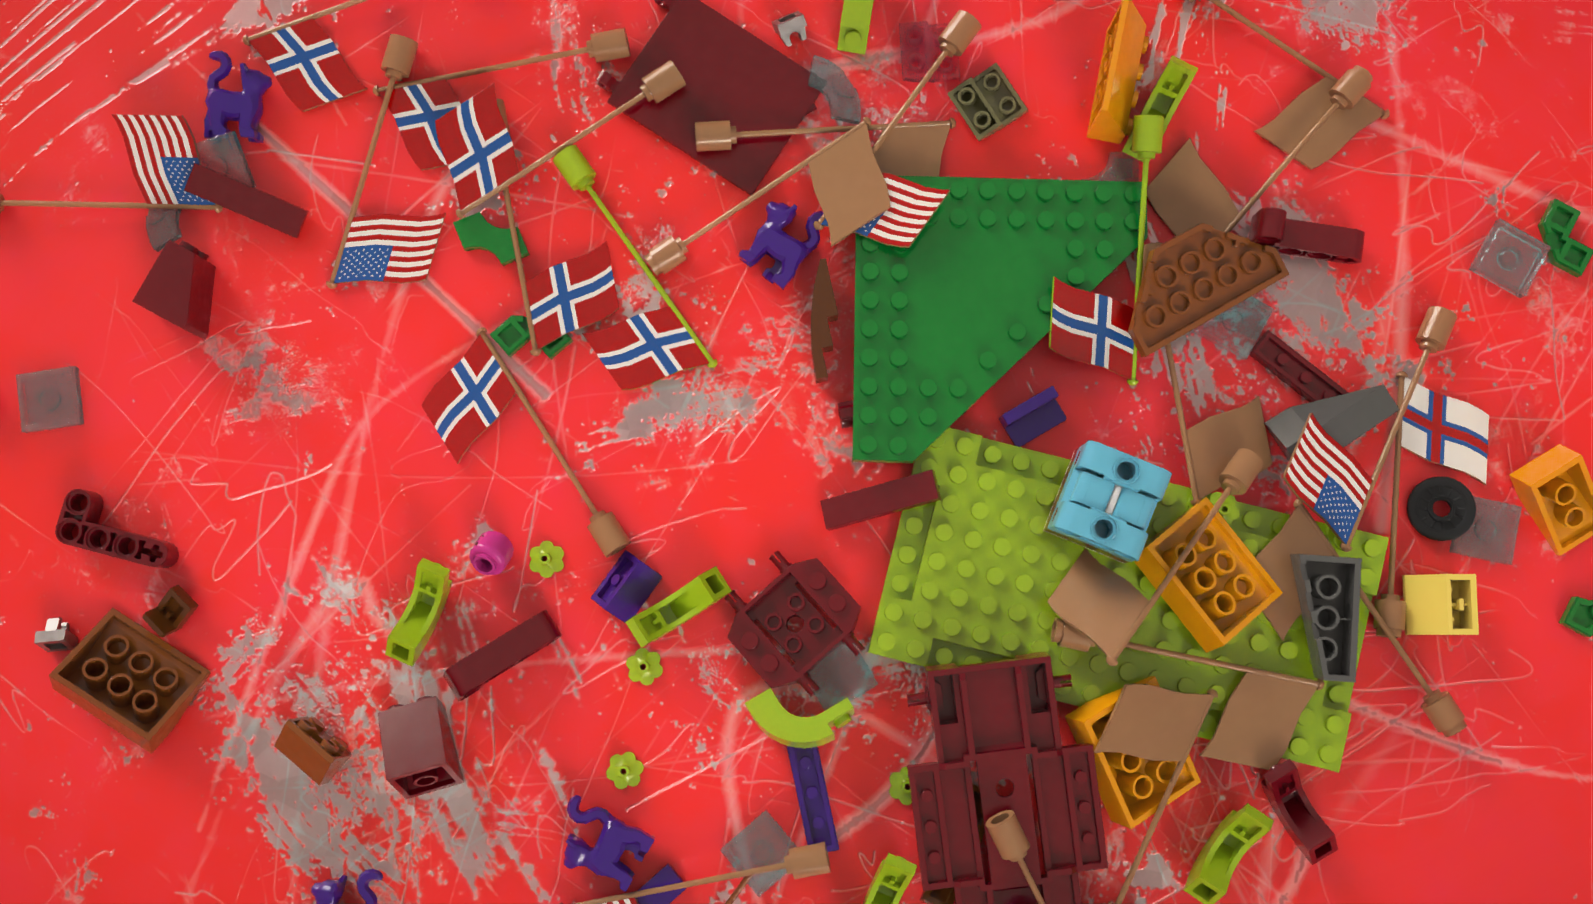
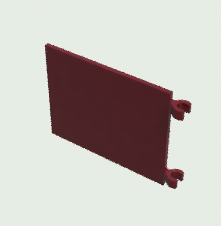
[596,0,827,195]

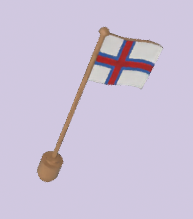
[1373,371,1489,638]

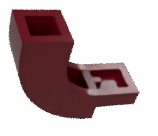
[1261,759,1338,865]

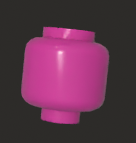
[469,531,514,575]

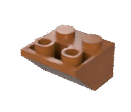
[274,716,351,786]

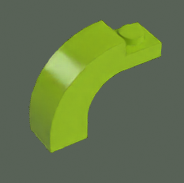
[837,0,874,55]
[1122,55,1198,162]
[385,558,452,666]
[625,566,732,648]
[745,688,855,748]
[1184,803,1274,904]
[863,853,917,904]

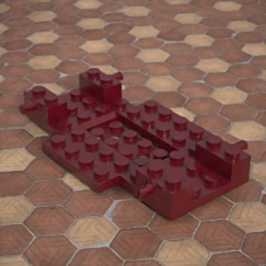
[907,652,1108,904]

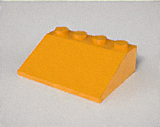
[1086,0,1149,144]
[1134,497,1283,653]
[1065,676,1201,829]

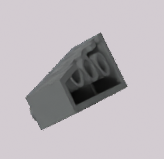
[1290,554,1362,683]

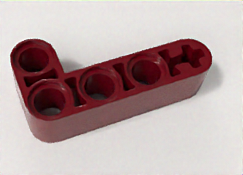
[1249,207,1365,264]
[55,489,179,568]
[443,610,562,701]

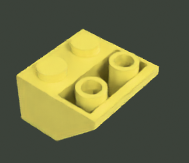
[1402,574,1479,635]

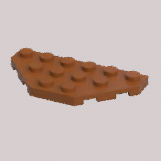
[1128,223,1289,357]

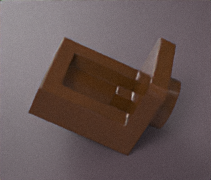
[142,585,199,637]

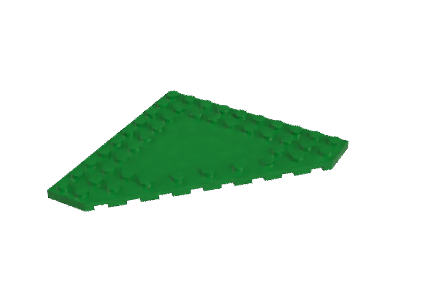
[852,176,1148,463]

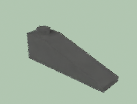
[1264,385,1400,461]

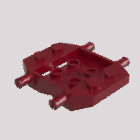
[725,551,865,697]

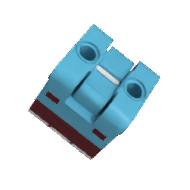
[1043,440,1172,563]

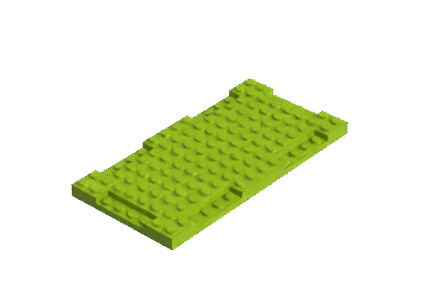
[867,428,1389,773]

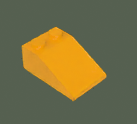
[1509,444,1593,556]

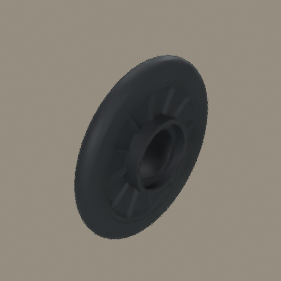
[1407,477,1476,541]

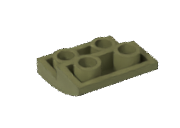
[947,63,1028,141]

